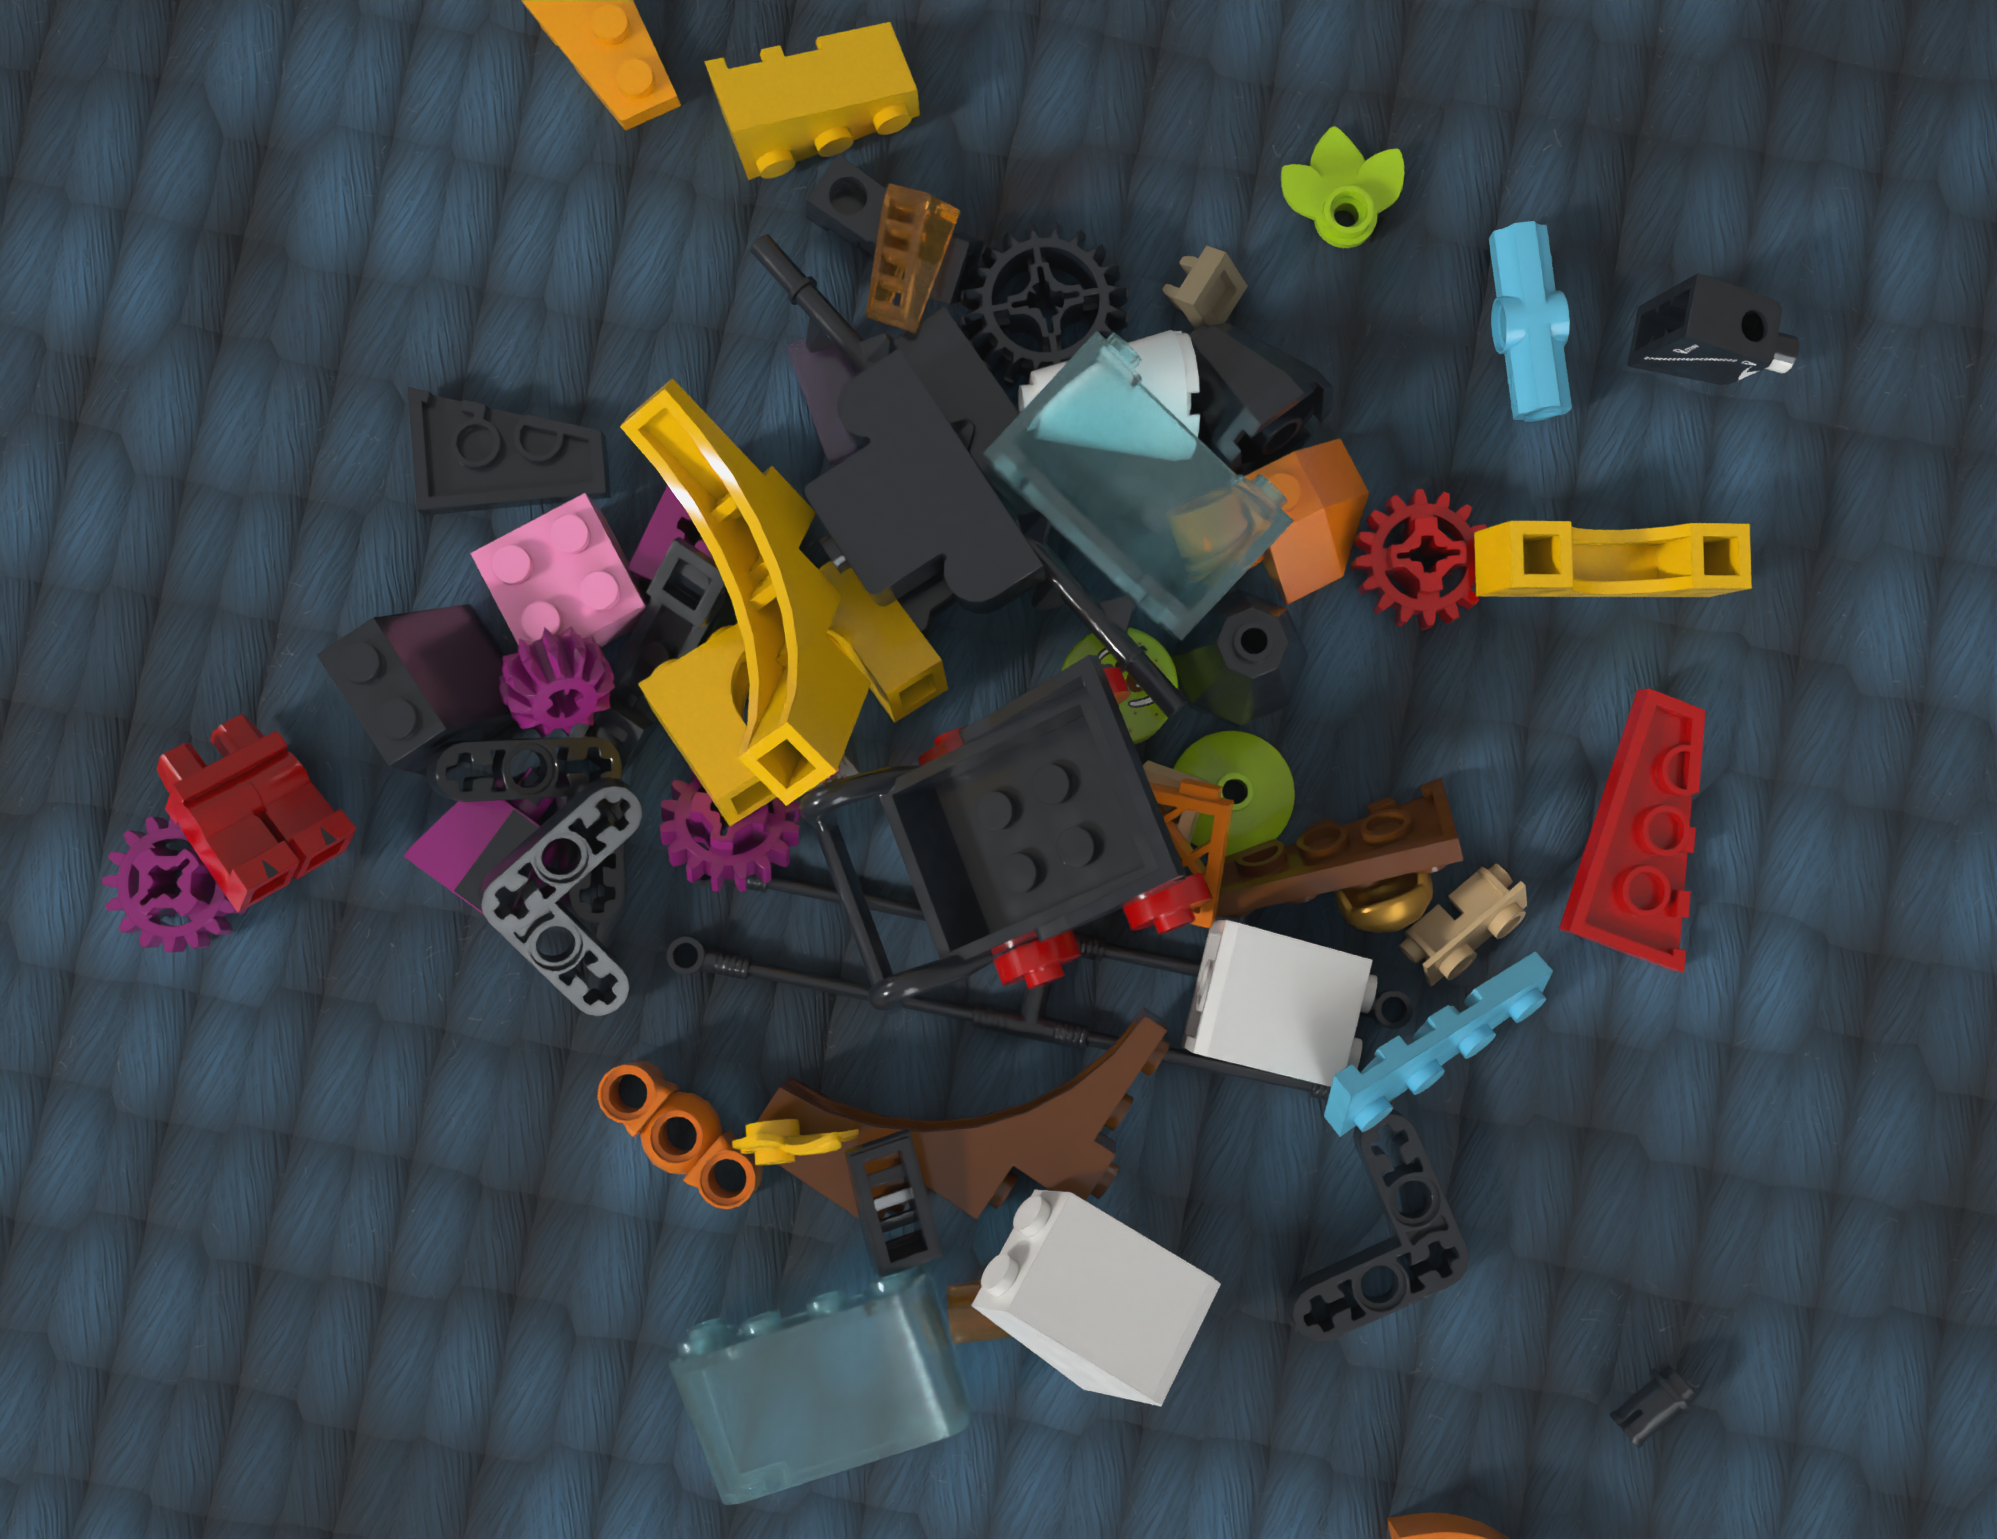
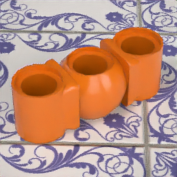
[597,1060,763,1209]

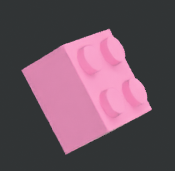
[470,493,649,647]

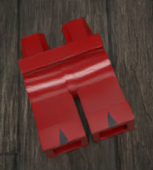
[156,714,357,913]

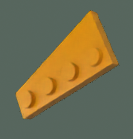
[521,0,681,131]

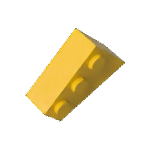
[704,22,920,180]

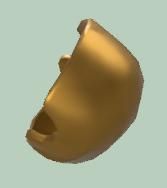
[1334,872,1433,933]

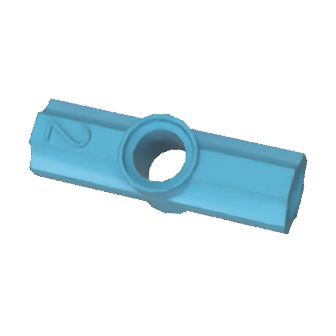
[1489,221,1572,422]

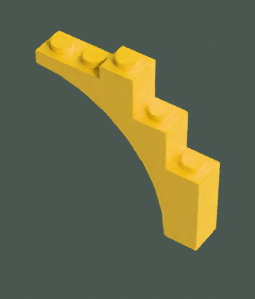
[620,378,872,806]

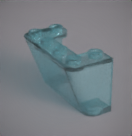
[668,1263,974,1505]

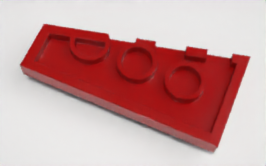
[1559,688,1706,973]

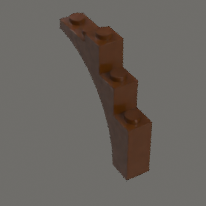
[756,1007,1170,1220]

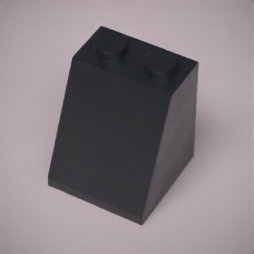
[317,604,518,776]

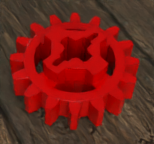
[1351,489,1487,630]

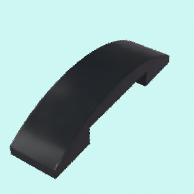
[571,537,728,776]

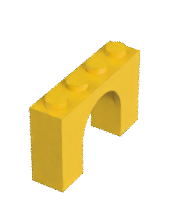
[638,561,948,827]

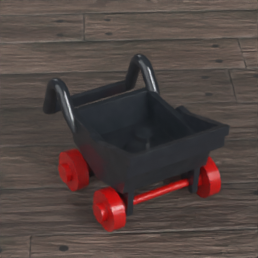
[799,654,1213,1014]

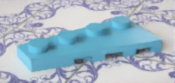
[1324,951,1553,1137]

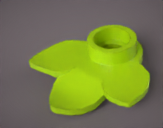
[1281,126,1404,248]

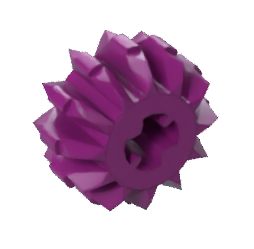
[499,626,615,738]

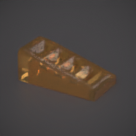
[865,183,960,334]

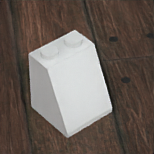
[1181,920,1377,1087]
[971,1190,1221,1406]

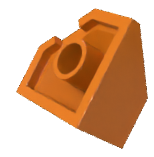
[1235,438,1369,606]

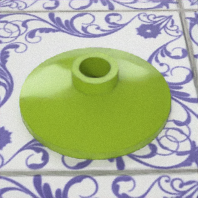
[1173,731,1295,856]

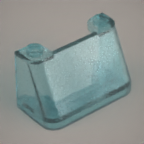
[980,331,1294,640]

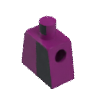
[404,768,558,914]

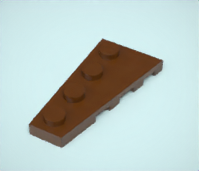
[1205,778,1464,918]

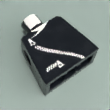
[1627,273,1799,385]

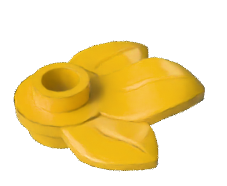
[732,1119,859,1166]

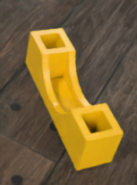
[1474,521,1752,597]

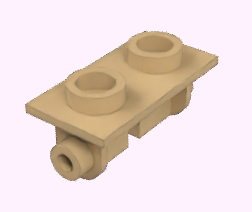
[1399,864,1527,987]

